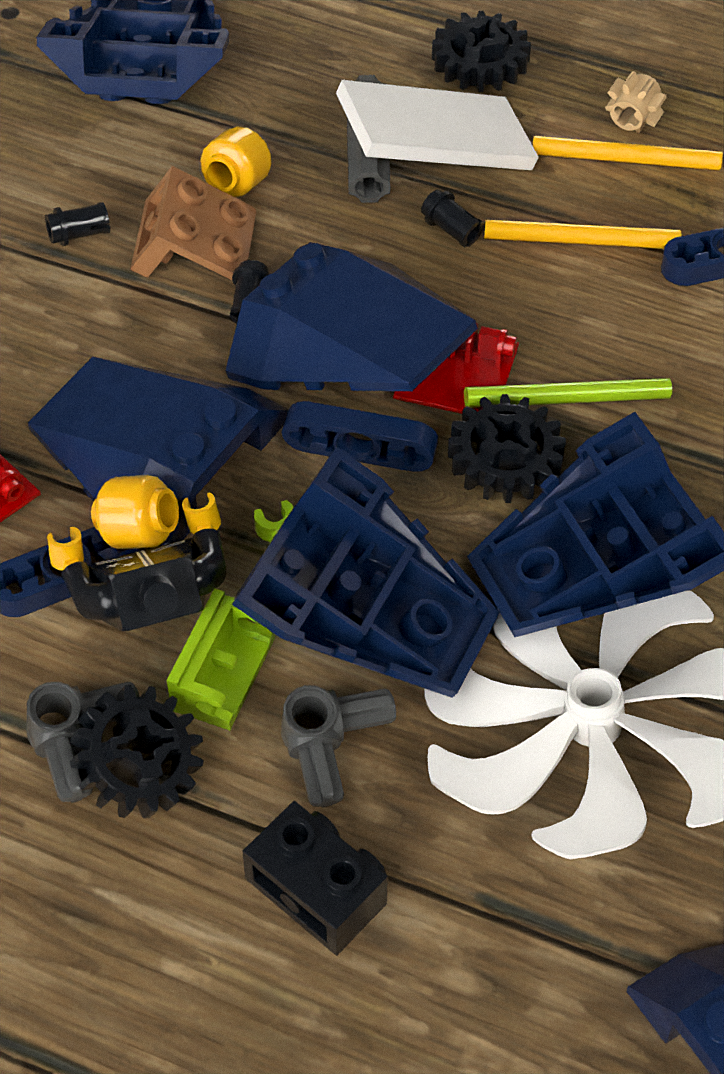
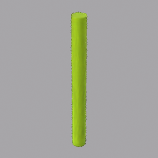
[464,378,672,408]

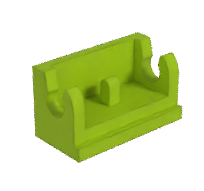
[166,588,275,731]

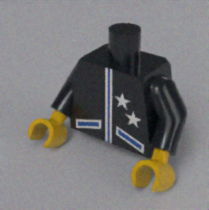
[47,492,227,631]

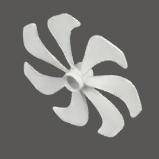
[425,591,724,859]

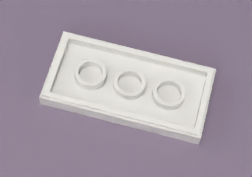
[336,80,539,170]

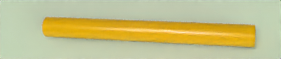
[533,136,723,171]
[484,219,681,249]

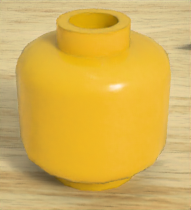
[200,126,271,198]
[91,475,179,549]

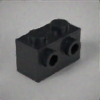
[242,800,388,956]

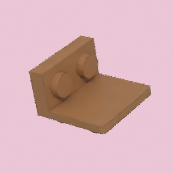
[130,166,256,280]

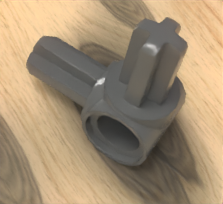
[26,682,140,803]
[281,685,396,808]

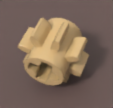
[605,71,667,133]

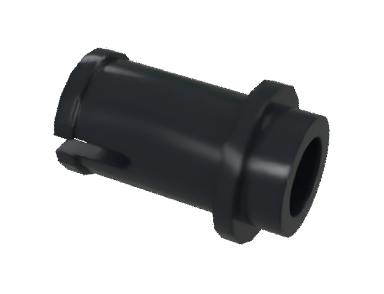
[421,189,484,247]
[45,202,110,246]
[230,260,270,324]

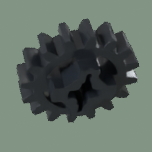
[432,11,531,92]
[448,394,566,503]
[70,685,204,819]

